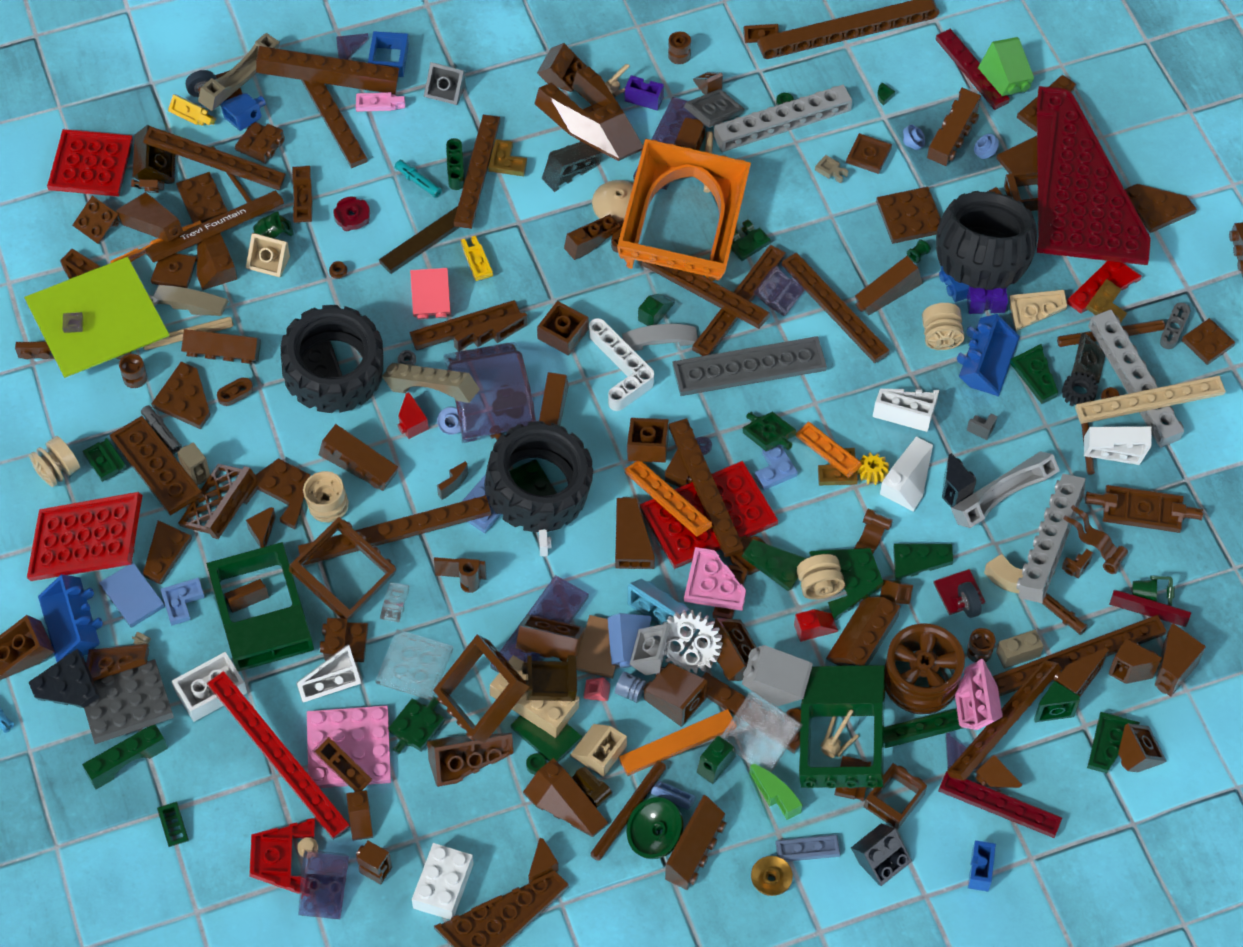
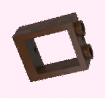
[1004,170,1038,211]
[864,763,927,830]

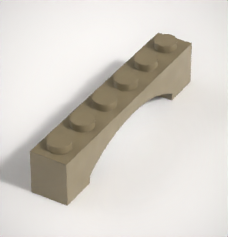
[198,33,280,111]
[382,363,480,403]

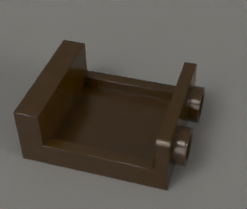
[522,655,577,701]

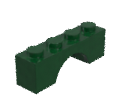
[82,724,168,790]

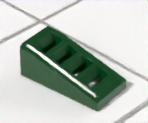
[157,802,189,847]

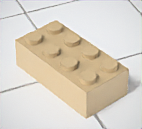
[490,655,580,738]

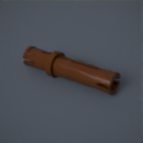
[1041,592,1088,635]

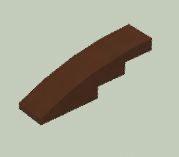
[453,312,528,352]

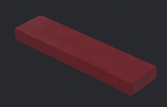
[1109,590,1191,627]

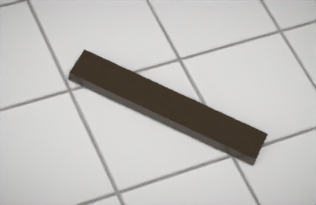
[379,206,476,274]

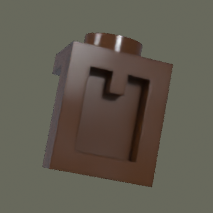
[1062,549,1093,579]

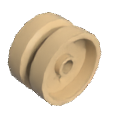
[797,554,845,600]

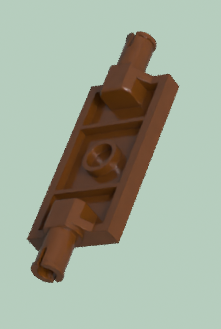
[1085,485,1203,533]

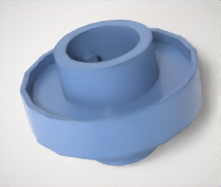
[903,125,925,150]
[974,134,999,159]
[437,406,465,435]

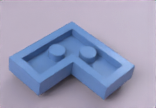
[754,445,797,491]
[161,578,205,626]

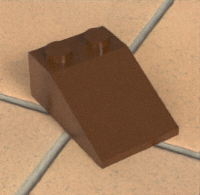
[0,615,54,680]
[1053,648,1109,697]

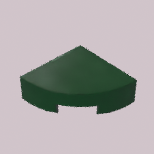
[877,83,895,106]

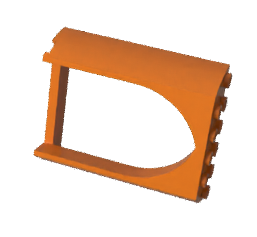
[617,139,751,281]

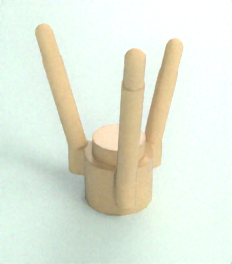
[605,64,630,97]
[820,709,859,758]

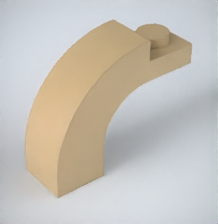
[984,554,1055,593]

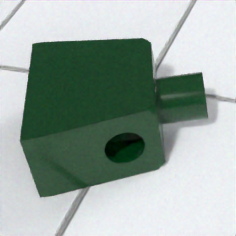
[697,736,736,784]

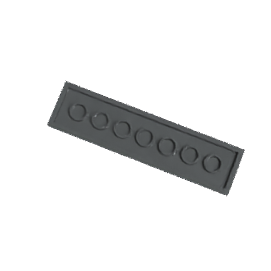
[672,336,827,396]

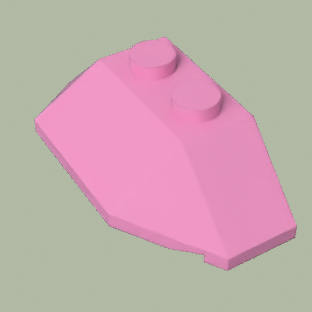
[955,659,1003,730]

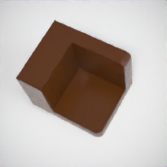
[880,579,913,604]

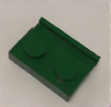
[82,438,127,482]

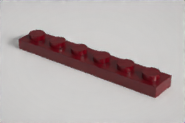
[935,28,1010,110]
[938,771,1062,838]

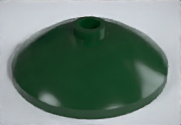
[626,797,683,859]

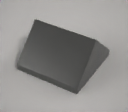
[424,62,466,105]

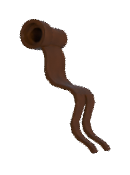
[1063,505,1128,574]
[854,508,893,554]

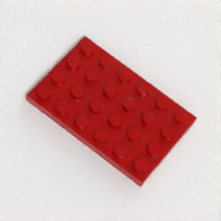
[640,461,778,569]
[27,492,143,581]

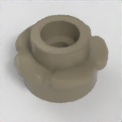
[132,632,151,647]

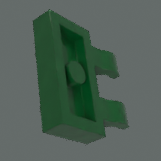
[731,219,771,261]

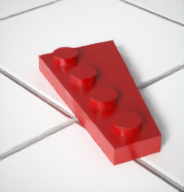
[1067,261,1142,314]

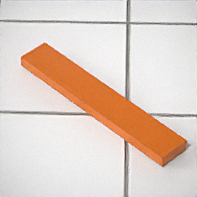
[625,461,712,536]
[619,709,737,776]

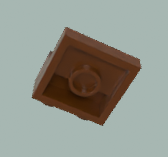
[235,122,285,164]
[320,618,368,662]

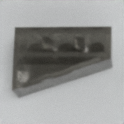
[542,141,603,192]

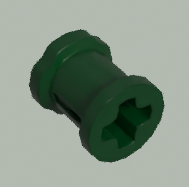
[907,240,931,263]

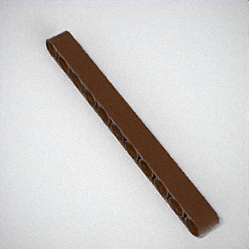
[757,0,940,59]

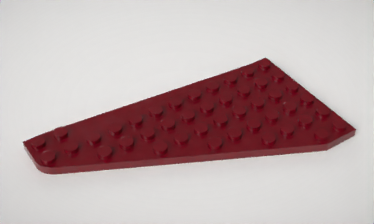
[1036,86,1151,265]

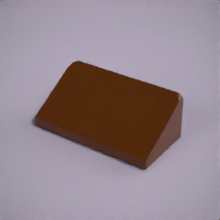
[743,24,779,43]

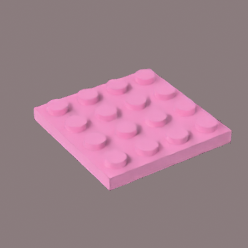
[307,706,391,788]

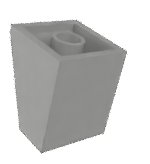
[742,645,813,706]

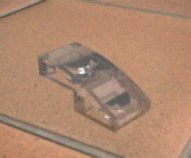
[380,582,409,622]

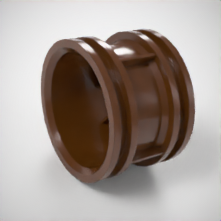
[885,623,965,714]

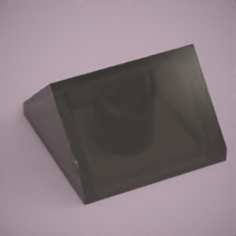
[1071,332,1105,384]

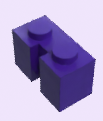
[625,75,664,111]
[967,287,1008,314]

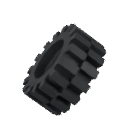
[1062,372,1098,406]

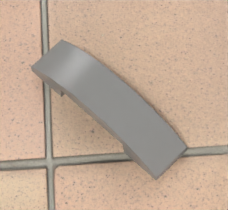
[622,324,698,351]

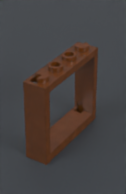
[289,517,396,621]
[433,634,530,743]

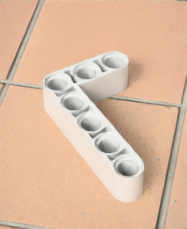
[589,318,654,411]

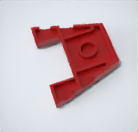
[249,818,315,898]

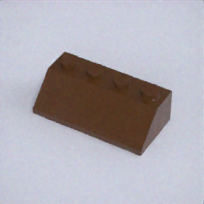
[826,597,901,666]
[665,795,727,890]

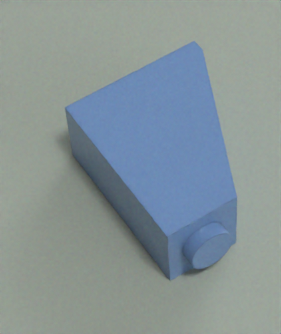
[608,613,651,668]

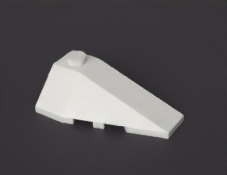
[880,437,933,512]

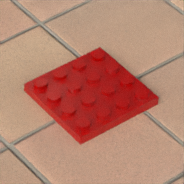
[47,129,133,197]

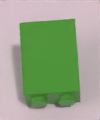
[978,37,1034,96]

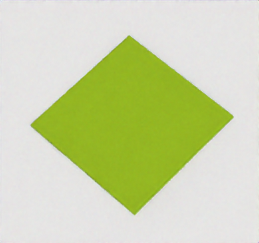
[24,257,170,378]

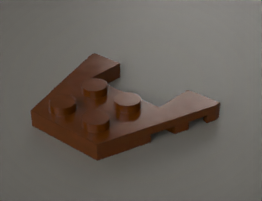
[243,458,311,530]

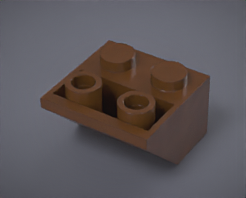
[537,43,587,92]
[1108,639,1162,684]

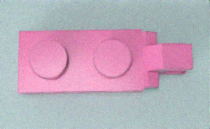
[356,92,405,112]

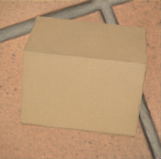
[246,233,290,277]

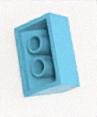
[627,578,690,625]

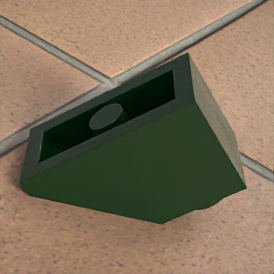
[638,294,674,326]

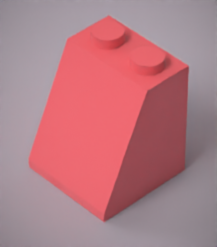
[410,268,451,320]

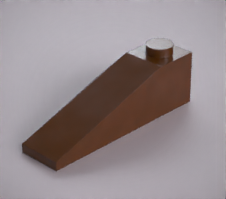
[523,758,608,837]

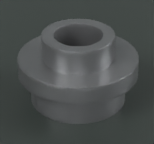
[398,350,416,366]

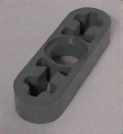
[1160,303,1190,349]

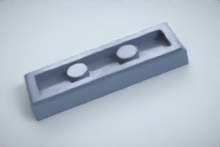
[775,835,840,862]

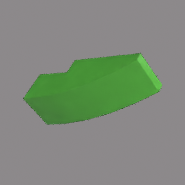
[749,764,802,820]

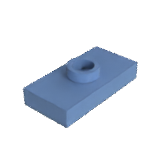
[651,781,696,810]

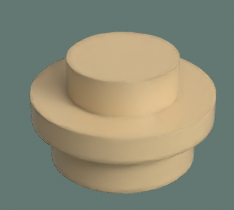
[297,838,319,858]

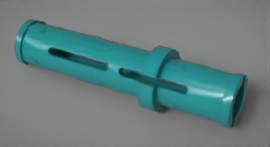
[394,159,442,198]

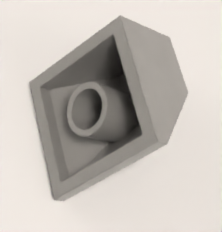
[629,623,670,675]

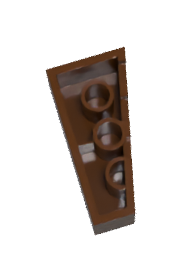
[927,87,981,166]
[318,424,398,491]

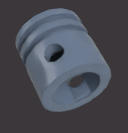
[615,672,647,703]

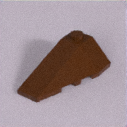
[196,233,237,291]
[427,733,513,787]

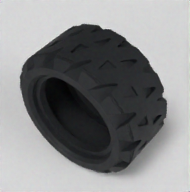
[280,305,383,413]
[484,421,593,532]

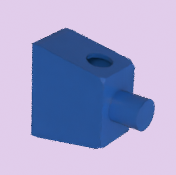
[220,93,266,131]

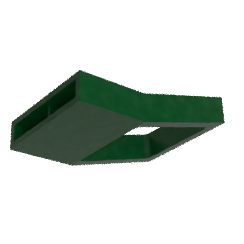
[206,542,314,672]
[799,665,886,788]

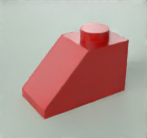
[397,392,429,439]
[794,609,838,642]

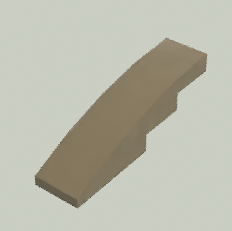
[153,285,229,316]

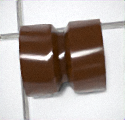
[668,31,691,65]
[119,354,147,388]
[967,628,996,662]

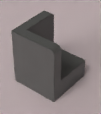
[967,414,998,440]

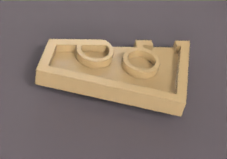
[1009,290,1067,332]

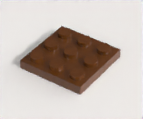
[876,187,941,244]

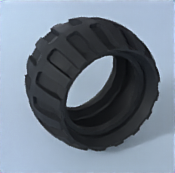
[936,191,1037,290]

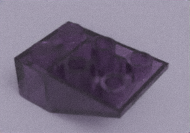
[298,849,349,920]

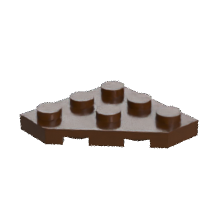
[1125,184,1197,233]
[151,362,210,429]

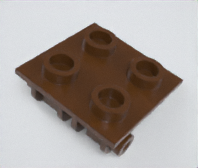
[72,196,120,244]

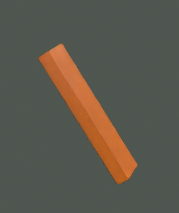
[796,421,862,478]

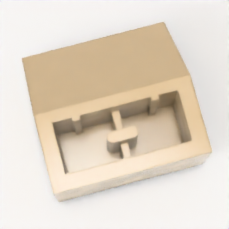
[570,724,627,777]

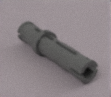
[141,405,182,454]

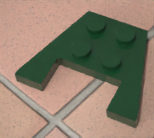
[809,548,884,621]

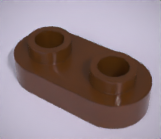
[217,377,253,406]

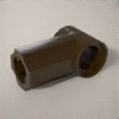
[572,767,613,808]

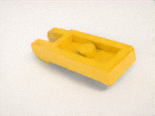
[461,235,493,281]

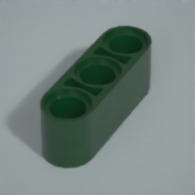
[446,138,464,190]

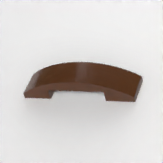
[292,166,312,223]

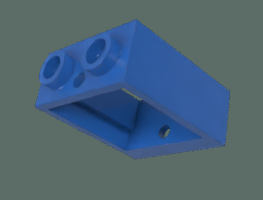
[368,31,409,77]

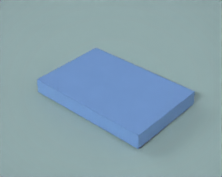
[99,562,165,628]

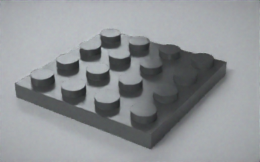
[84,659,174,744]

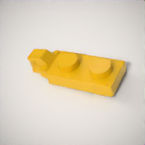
[168,94,216,126]

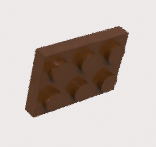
[176,172,228,223]

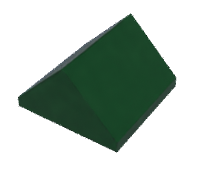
[1034,681,1080,723]

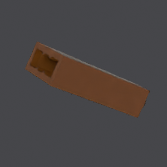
[116,192,184,242]
[855,256,923,316]
[539,372,569,425]
[615,497,655,569]

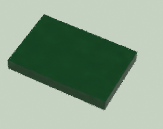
[510,715,582,762]

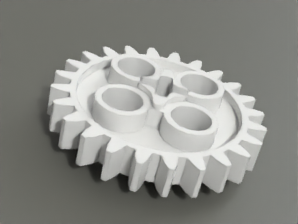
[663,610,723,673]

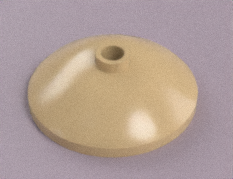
[592,180,634,222]

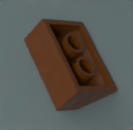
[516,614,585,662]
[705,618,757,681]

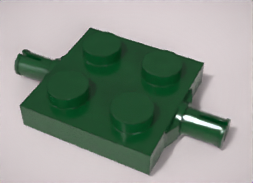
[742,411,796,451]
[388,697,445,754]

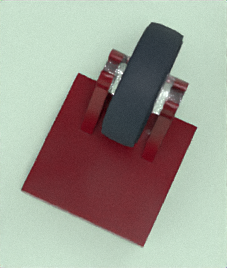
[933,569,986,618]

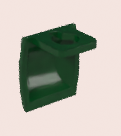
[253,212,294,238]

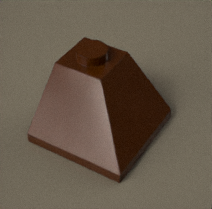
[1118,723,1167,772]

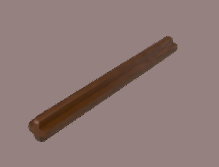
[1057,320,1165,347]
[591,761,666,861]

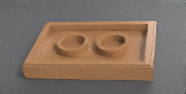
[576,615,617,679]

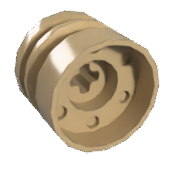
[922,303,965,350]
[29,436,80,487]
[303,471,349,523]

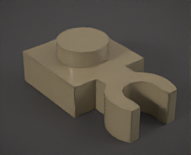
[815,155,848,183]

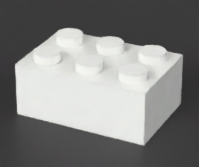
[172,652,247,722]
[412,843,474,920]

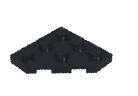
[28,649,100,708]

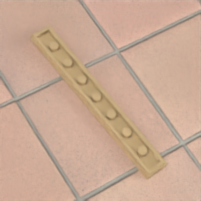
[1075,376,1226,424]

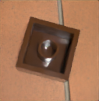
[537,301,589,356]
[627,418,669,463]

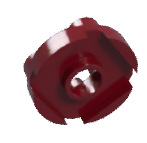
[333,196,370,231]

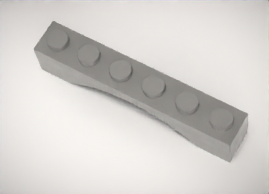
[951,451,1060,528]

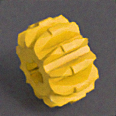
[857,452,889,486]

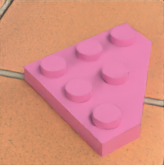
[684,547,746,611]

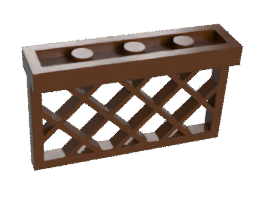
[178,464,258,539]

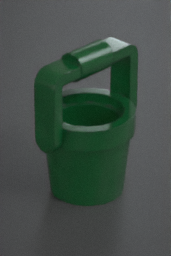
[1132,575,1175,606]

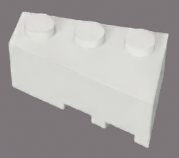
[873,389,939,432]
[1084,427,1151,465]
[296,645,361,702]

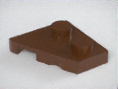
[60,249,100,279]

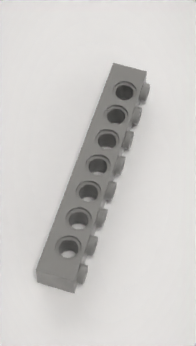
[714,84,852,152]
[1088,310,1184,448]
[1017,474,1085,603]

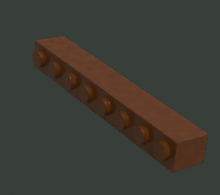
[256,46,399,95]

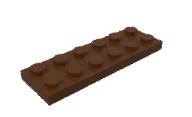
[110,416,203,516]

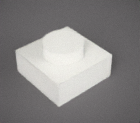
[539,530,551,556]

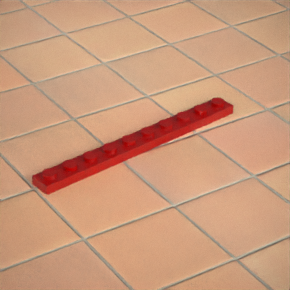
[207,671,350,840]

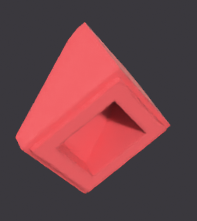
[584,677,610,701]

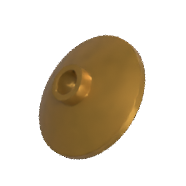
[751,856,793,896]

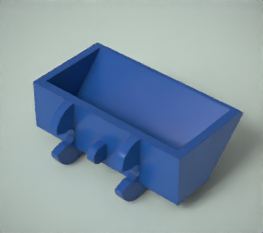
[957,314,1020,396]
[38,574,103,662]

